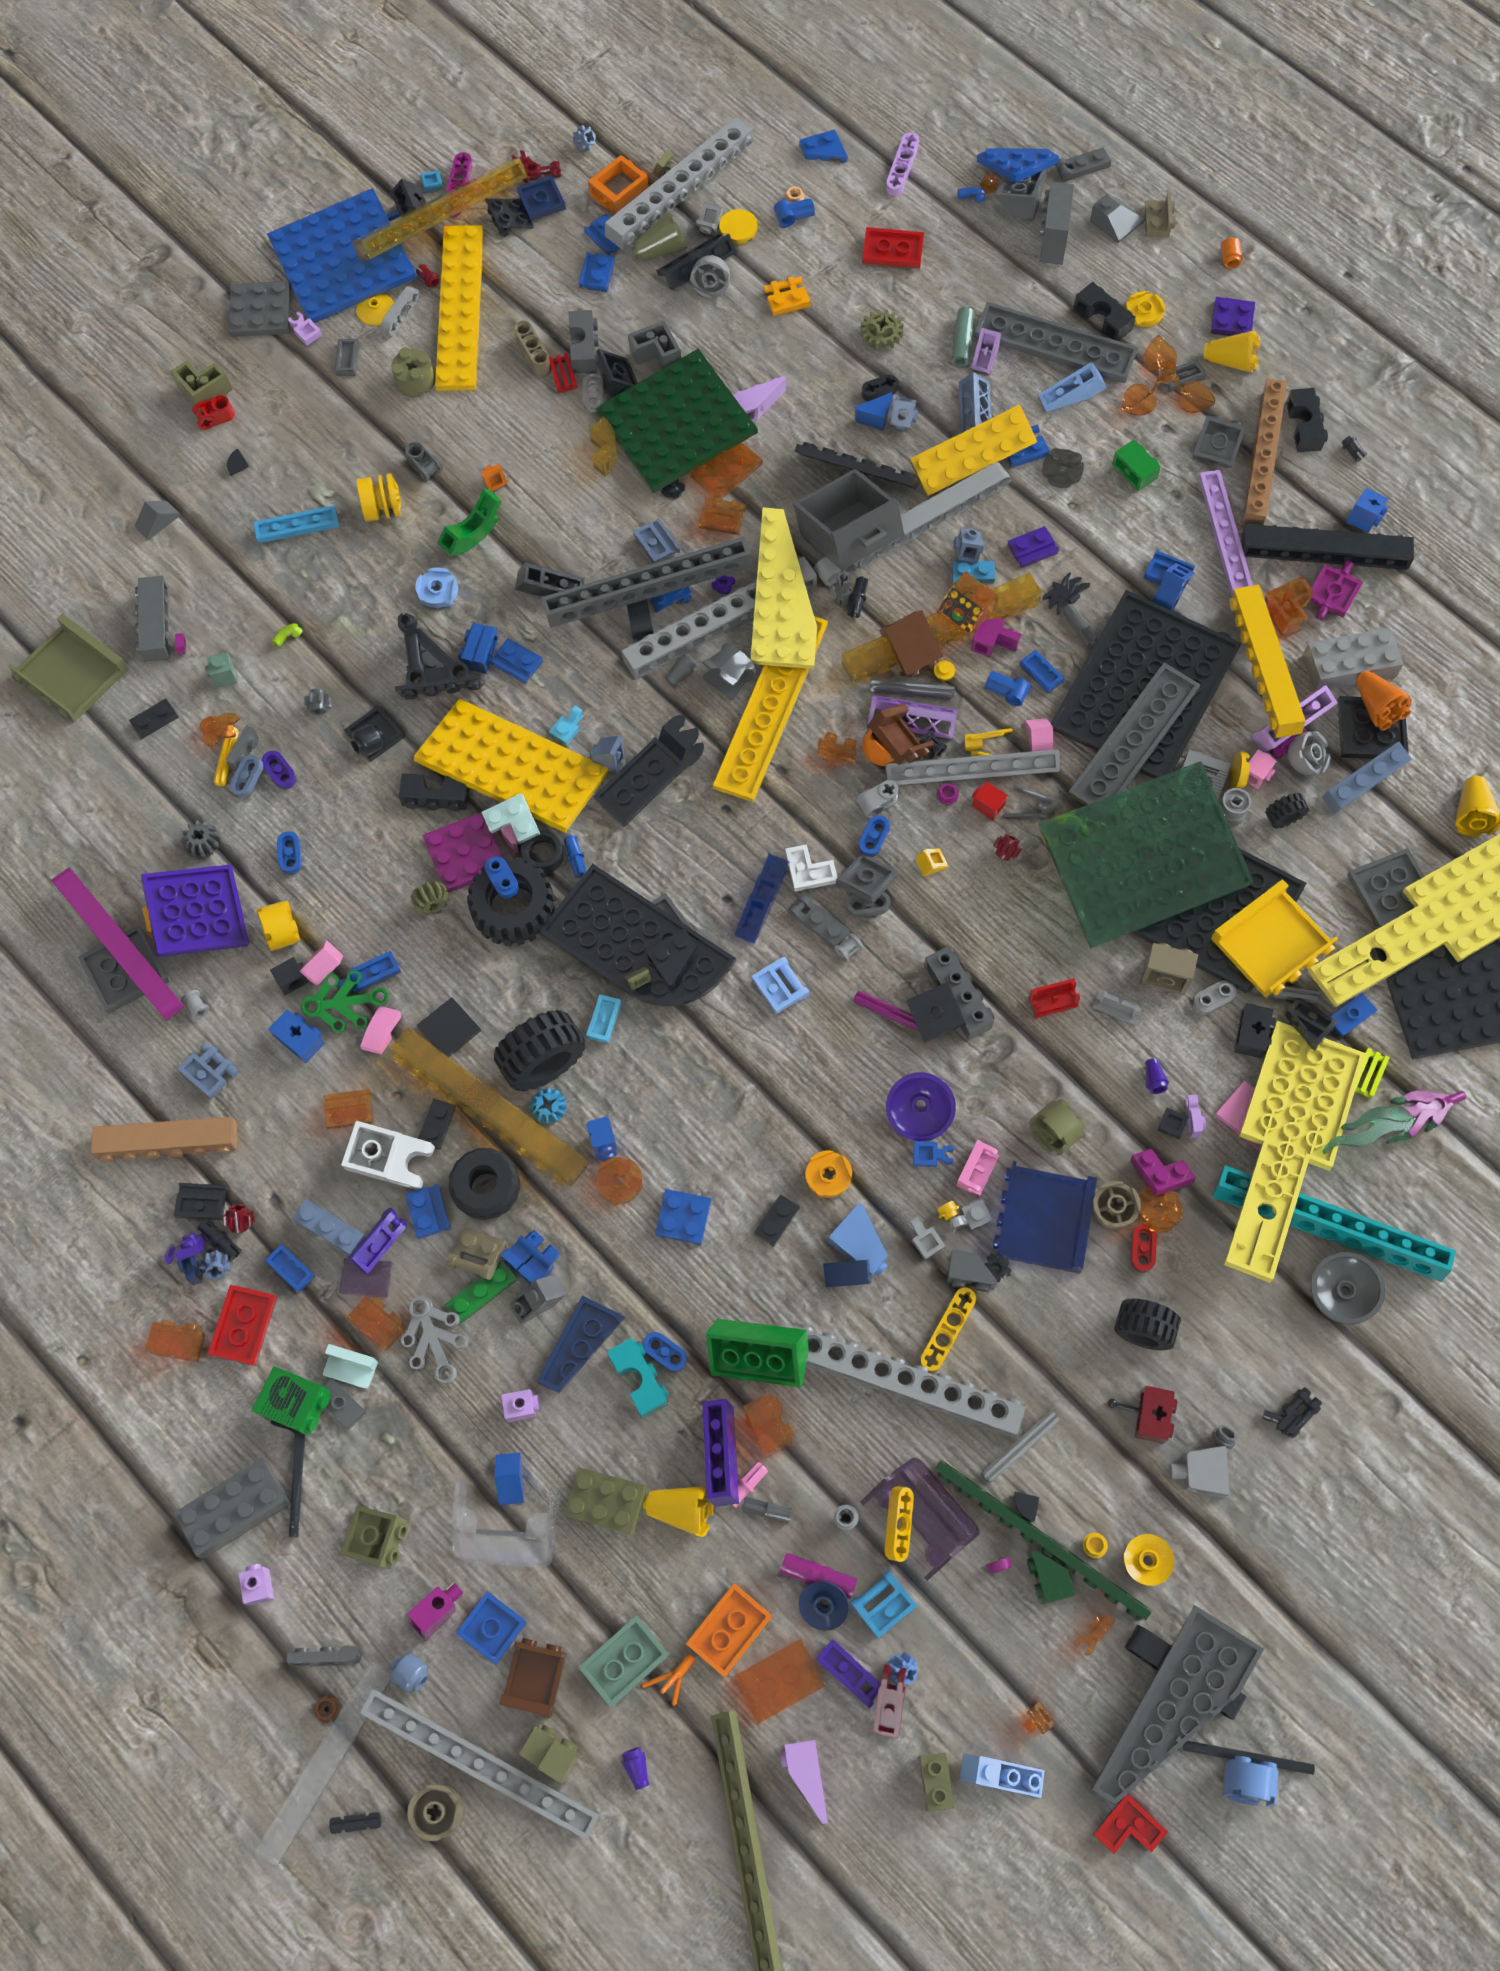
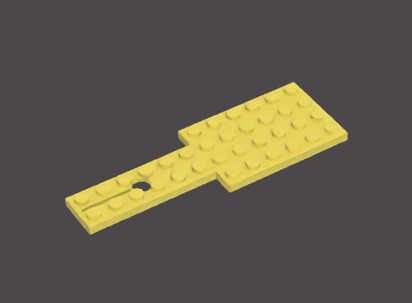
[1308,834,1500,1007]
[1224,1021,1366,1283]

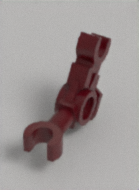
[511,150,561,183]

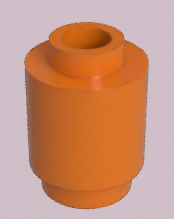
[1220,237,1243,269]

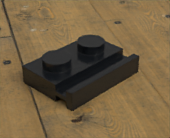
[174,1183,228,1221]

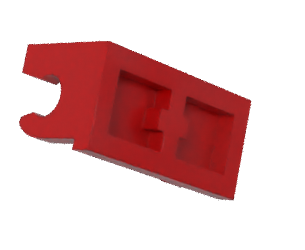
[1028,978,1080,1019]

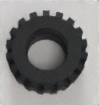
[1114,1298,1181,1351]

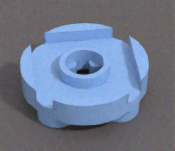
[415,568,458,608]

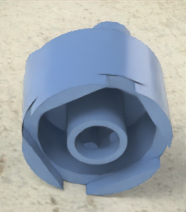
[1223,1756,1279,1807]

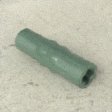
[952,307,974,367]

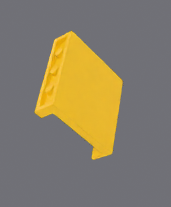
[1211,879,1339,998]

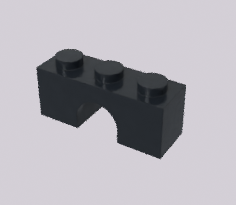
[1073,282,1136,341]
[1286,388,1328,453]
[399,773,469,811]

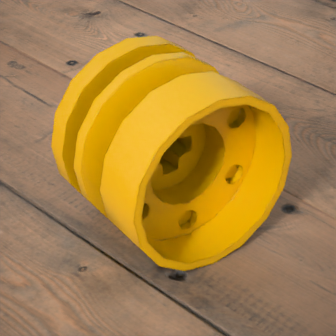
[357,473,401,522]

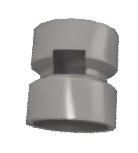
[1216,788,1251,827]

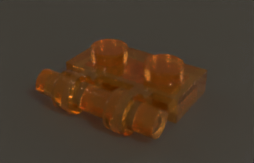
[699,497,746,535]

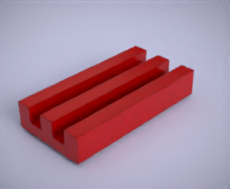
[549,353,578,393]

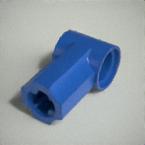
[774,198,815,228]
[985,671,1031,707]

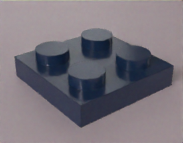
[516,176,566,221]

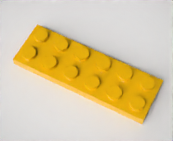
[909,404,1038,497]

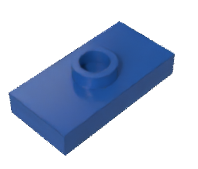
[1019,649,1064,693]
[1331,993,1377,1038]
[264,1243,315,1293]

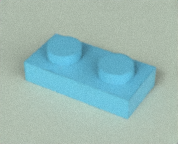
[586,994,622,1044]

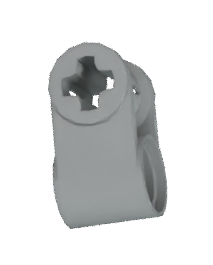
[856,780,898,819]

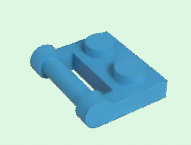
[850,1570,917,1639]

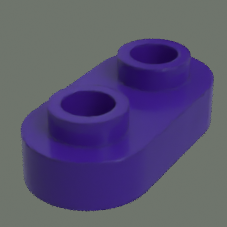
[261,751,296,789]

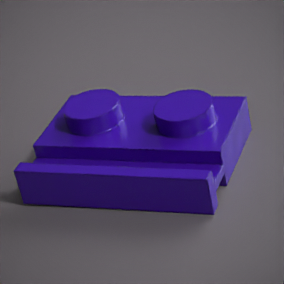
[1008,526,1059,568]
[164,1232,206,1265]

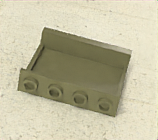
[8,613,129,722]

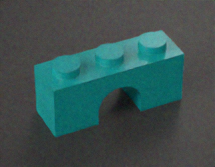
[607,1338,669,1419]

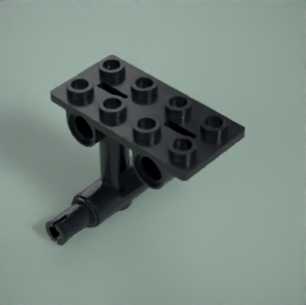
[395,613,485,700]

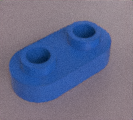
[859,815,890,857]
[277,831,302,875]
[485,856,519,898]
[643,1332,687,1372]

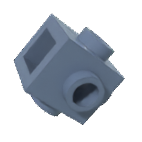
[888,397,918,430]
[953,529,985,563]

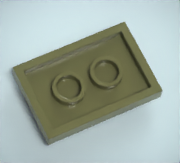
[563,1467,648,1536]

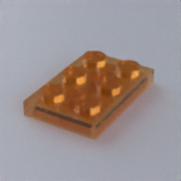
[691,443,763,501]
[734,1639,825,1724]

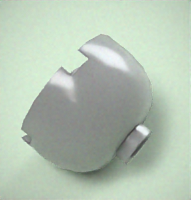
[690,255,730,298]
[1288,731,1330,775]

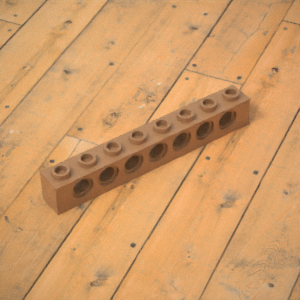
[1241,378,1287,528]

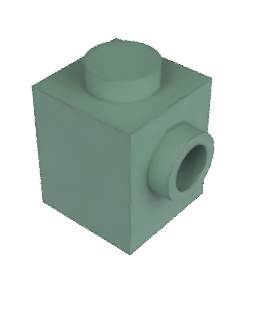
[205,652,237,687]

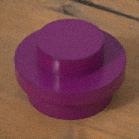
[937,783,959,805]

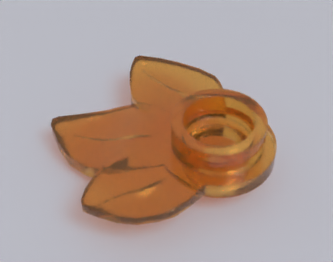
[200,713,240,747]

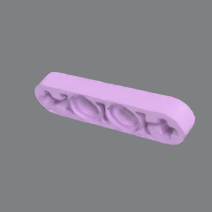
[886,132,919,196]

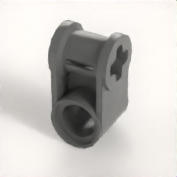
[405,442,443,482]

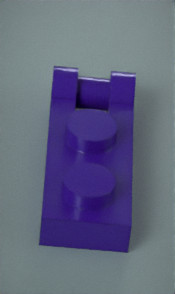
[348,1208,407,1274]
[816,1639,880,1709]

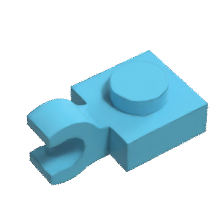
[549,706,584,746]

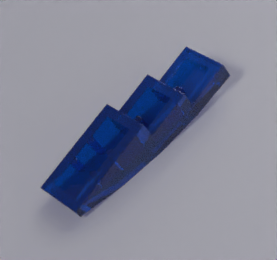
[734,854,790,944]

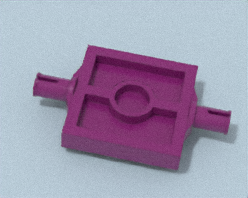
[1305,561,1363,620]

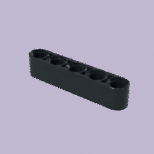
[1124,1625,1246,1720]

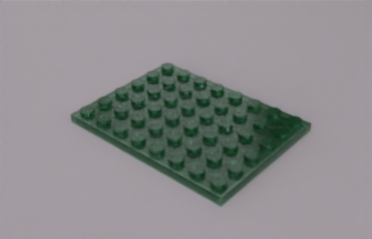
[1038,761,1254,949]

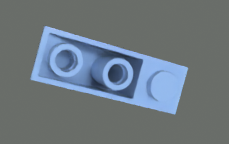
[959,1753,1045,1798]

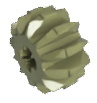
[410,880,450,916]

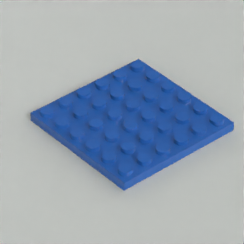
[267,188,417,323]

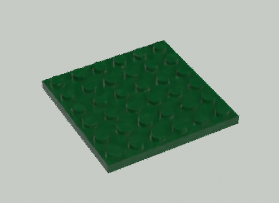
[595,348,758,493]

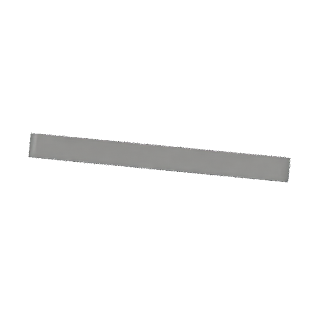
[814,462,1011,586]

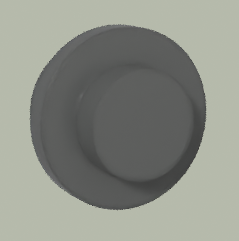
[1212,1425,1237,1449]

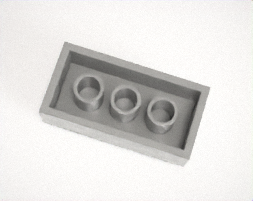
[1302,628,1404,691]

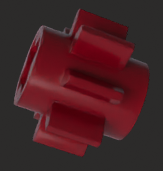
[993,834,1022,861]
[223,1204,254,1233]

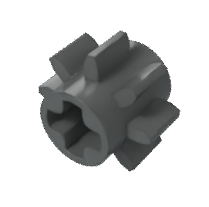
[304,689,331,715]

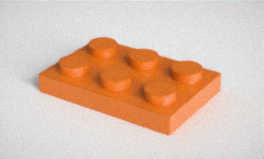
[686,1583,773,1678]

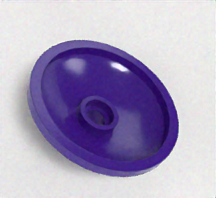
[886,1072,956,1141]

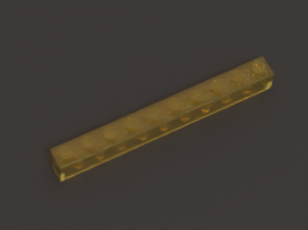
[352,158,528,261]
[842,573,1042,684]
[390,1027,588,1187]

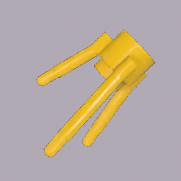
[965,728,1013,756]

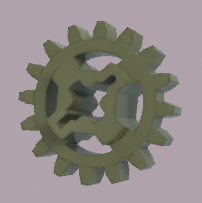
[860,309,904,350]

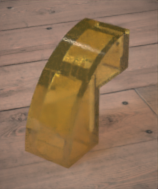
[589,417,617,477]

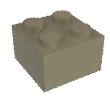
[1140,943,1198,995]

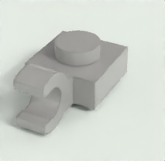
[948,1200,993,1232]
[908,1217,945,1260]

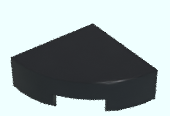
[227,449,249,476]
[1014,1491,1039,1523]

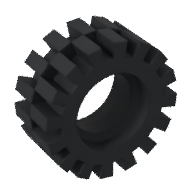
[1265,793,1310,829]

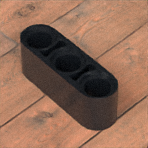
[626,599,654,639]

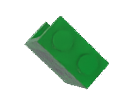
[251,1366,331,1437]

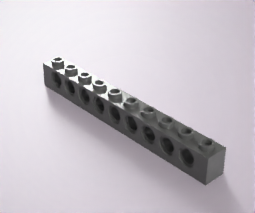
[541,537,752,628]

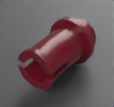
[416,264,439,288]

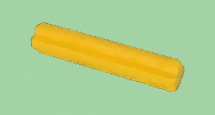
[214,727,239,787]

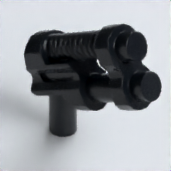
[1262,1387,1322,1439]

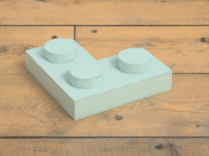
[482,793,540,843]

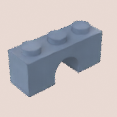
[292,1199,365,1257]

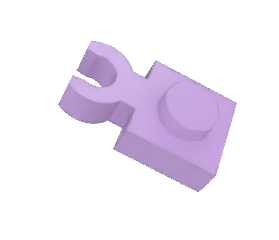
[288,312,322,346]
[1185,1095,1206,1138]

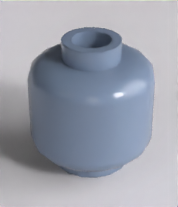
[390,1653,429,1693]

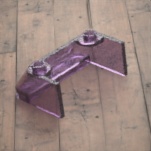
[860,1457,980,1581]

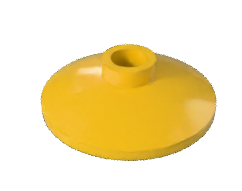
[356,293,394,326]
[1124,1534,1175,1586]

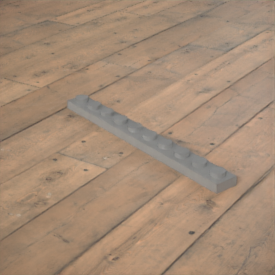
[360,1689,599,1840]

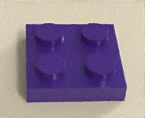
[1211,296,1255,336]

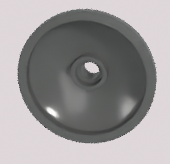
[1311,1252,1385,1324]

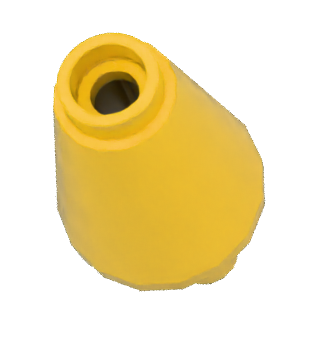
[1204,331,1261,373]

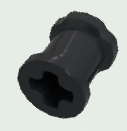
[919,731,947,759]

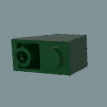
[1027,1551,1075,1604]

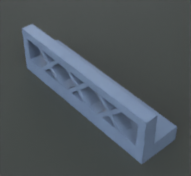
[959,372,991,434]

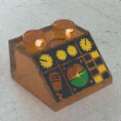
[936,571,999,636]

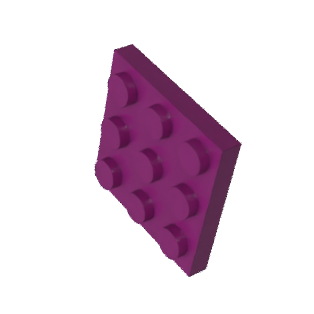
[423,812,503,893]

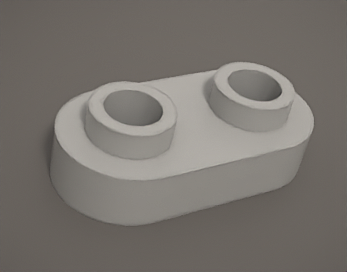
[1193,981,1236,1015]

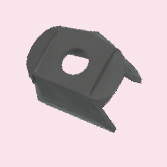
[702,643,756,700]

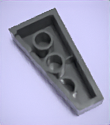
[1039,182,1074,265]

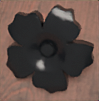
[661,479,686,499]
[985,1253,1012,1282]

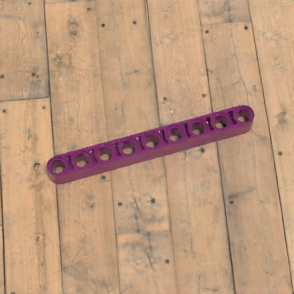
[51,867,184,1021]

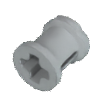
[834,933,864,962]
[181,990,210,1020]

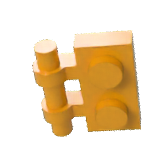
[763,276,811,316]

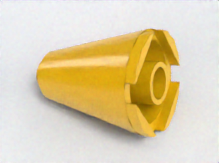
[1455,775,1500,838]
[643,1486,714,1537]

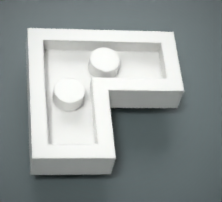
[785,844,838,892]

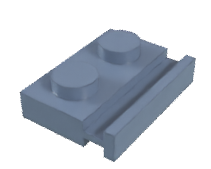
[633,518,680,564]

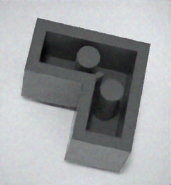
[628,321,681,369]

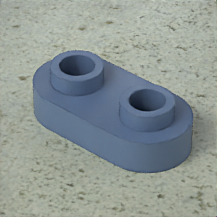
[230,755,263,797]

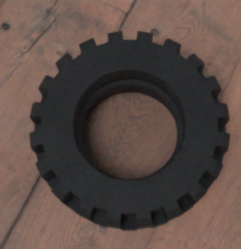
[467,857,555,946]
[494,1010,586,1091]

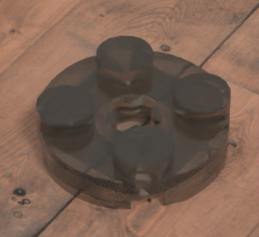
[1042,448,1084,488]

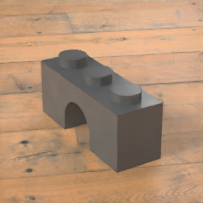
[568,310,599,373]

